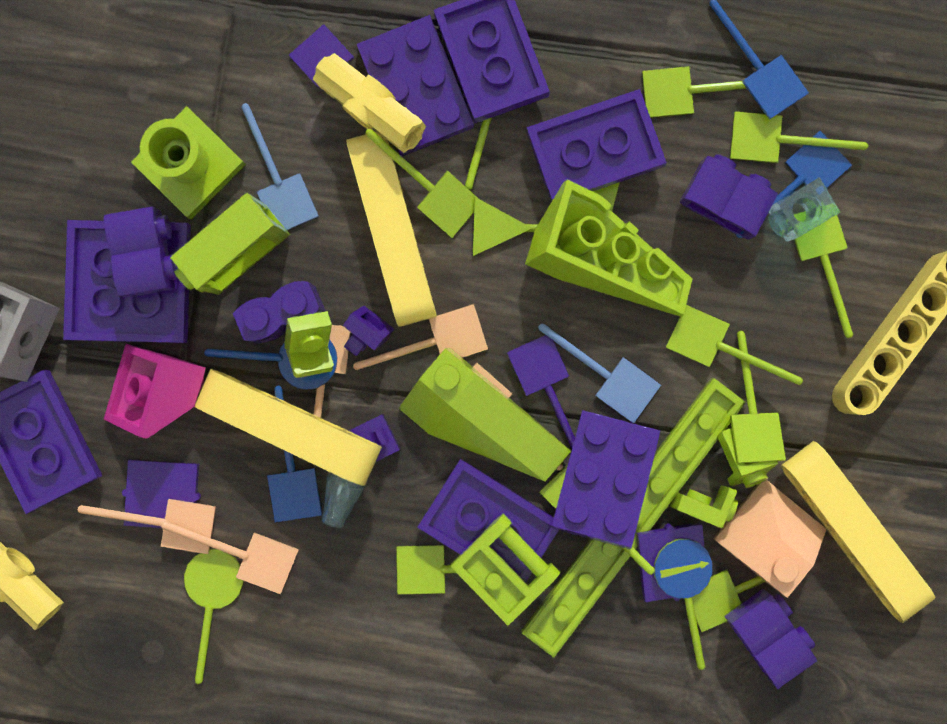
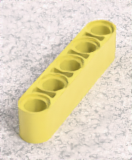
[346,132,437,327]
[832,251,947,415]
[195,369,382,486]
[781,441,935,623]

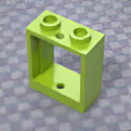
[170,193,290,295]

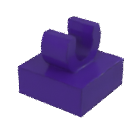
[343,305,395,357]
[349,414,400,461]

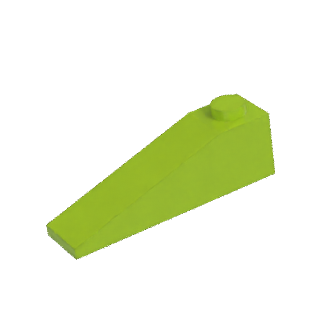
[525,179,692,316]
[399,348,571,481]

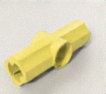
[313,53,426,153]
[0,542,64,630]

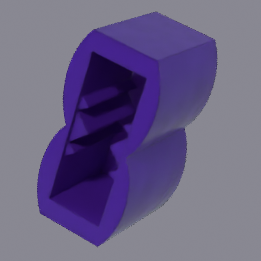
[679,155,778,240]
[104,206,178,298]
[233,281,326,343]
[724,589,817,689]

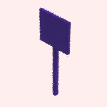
[289,24,354,89]
[507,335,575,448]

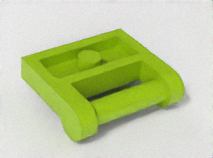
[450,513,560,626]

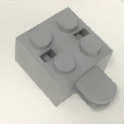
[0,281,60,382]

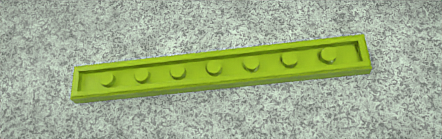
[521,378,746,657]

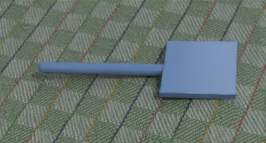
[242,103,319,230]
[538,324,661,423]

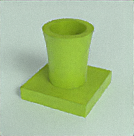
[131,106,246,220]

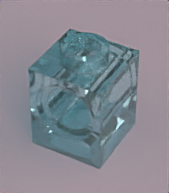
[768,177,840,242]

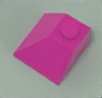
[104,344,206,439]

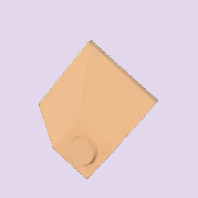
[713,480,826,598]

